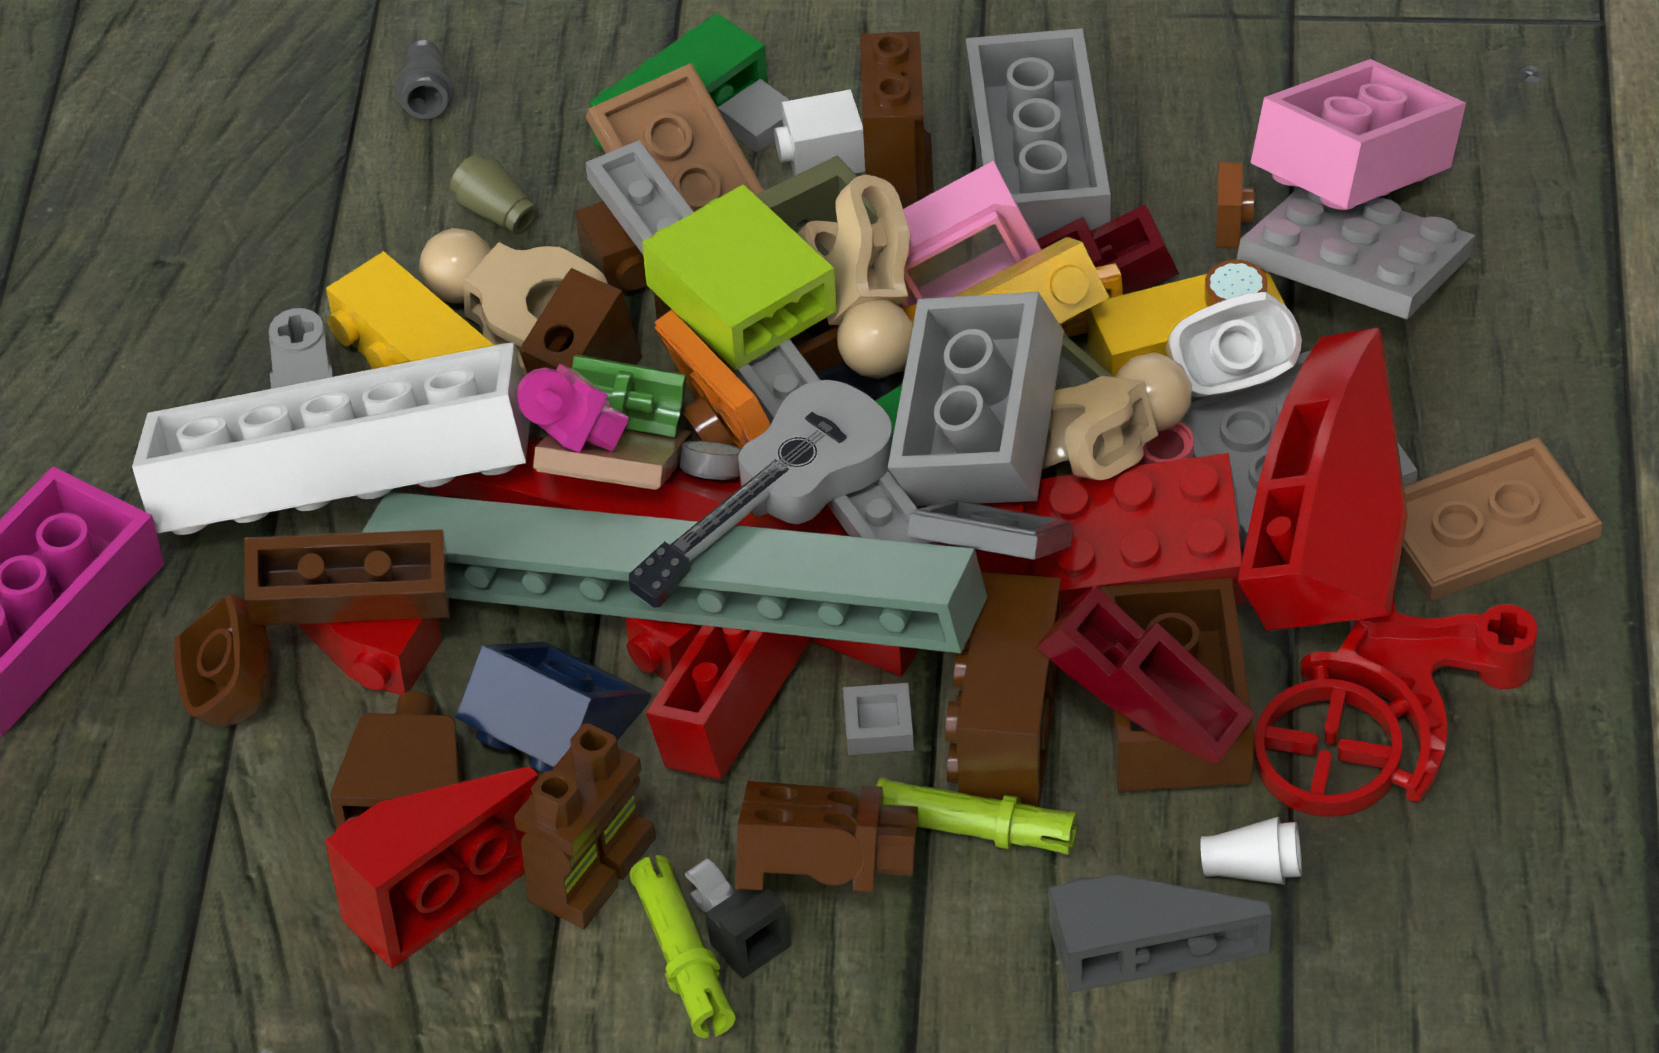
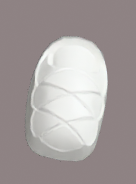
[1166,292,1302,397]

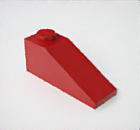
[297,618,442,695]

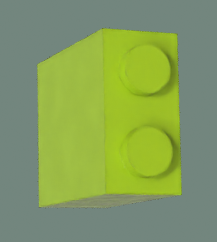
[642,184,837,371]

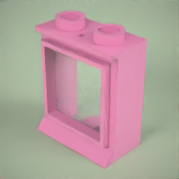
[898,161,1042,307]

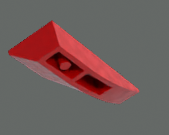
[1238,328,1408,631]

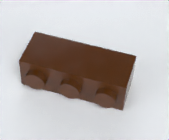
[244,529,449,626]

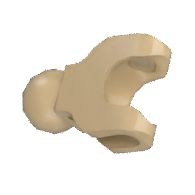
[797,175,913,379]
[419,228,608,376]
[1042,352,1192,480]

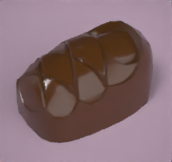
[174,593,271,728]

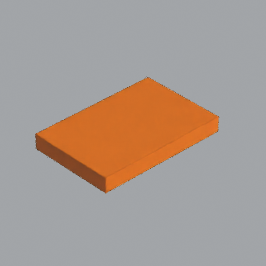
[654,310,771,449]

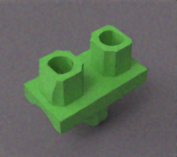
[572,355,687,437]

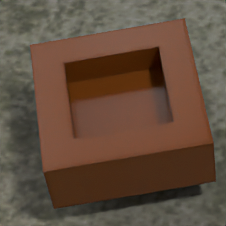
[1216,162,1254,248]

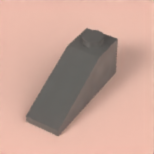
[1049,874,1272,993]

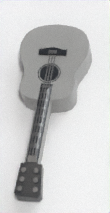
[629,380,893,608]

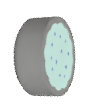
[680,441,741,480]

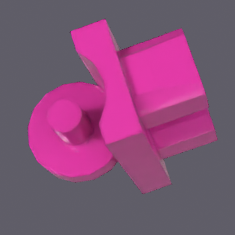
[516,363,629,453]

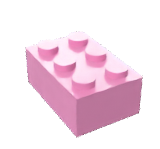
[1251,59,1466,210]

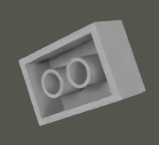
[888,292,1064,506]

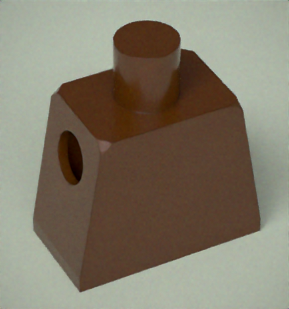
[520,268,642,425]
[330,691,463,828]

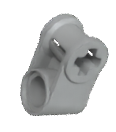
[268,308,335,389]

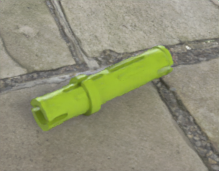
[876,778,1078,855]
[629,855,736,1038]

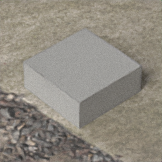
[717,79,790,153]
[843,683,914,755]

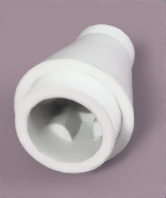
[1201,817,1302,885]

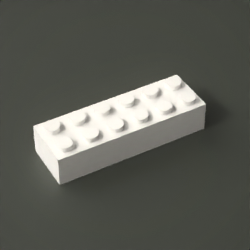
[132,342,530,535]

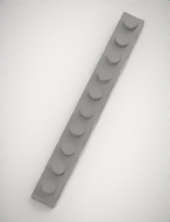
[585,140,940,545]

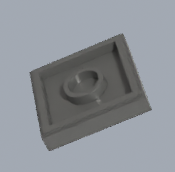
[907,500,1074,560]

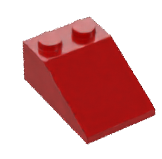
[325,766,539,969]

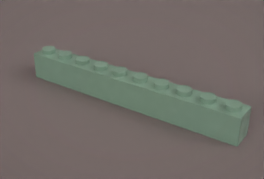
[362,492,988,653]

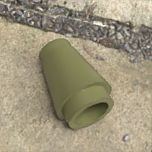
[450,154,538,235]

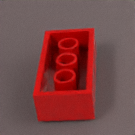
[976,453,1250,615]

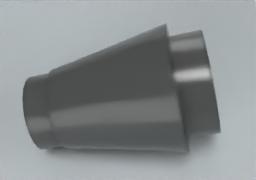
[396,40,454,119]

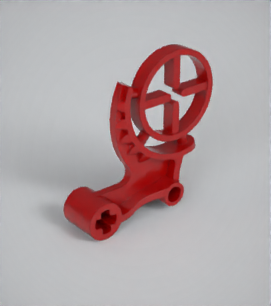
[1254,600,1537,817]

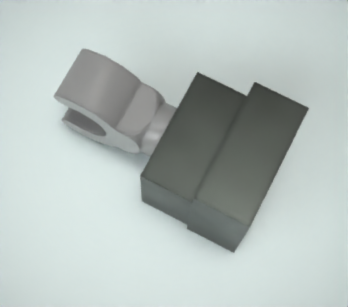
[685,859,791,979]

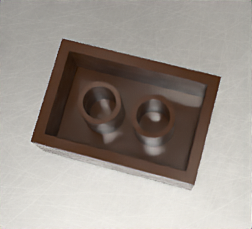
[945,571,1061,807]
[1100,578,1254,792]

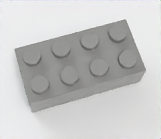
[966,28,1111,248]

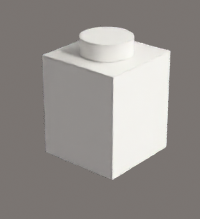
[774,89,865,176]

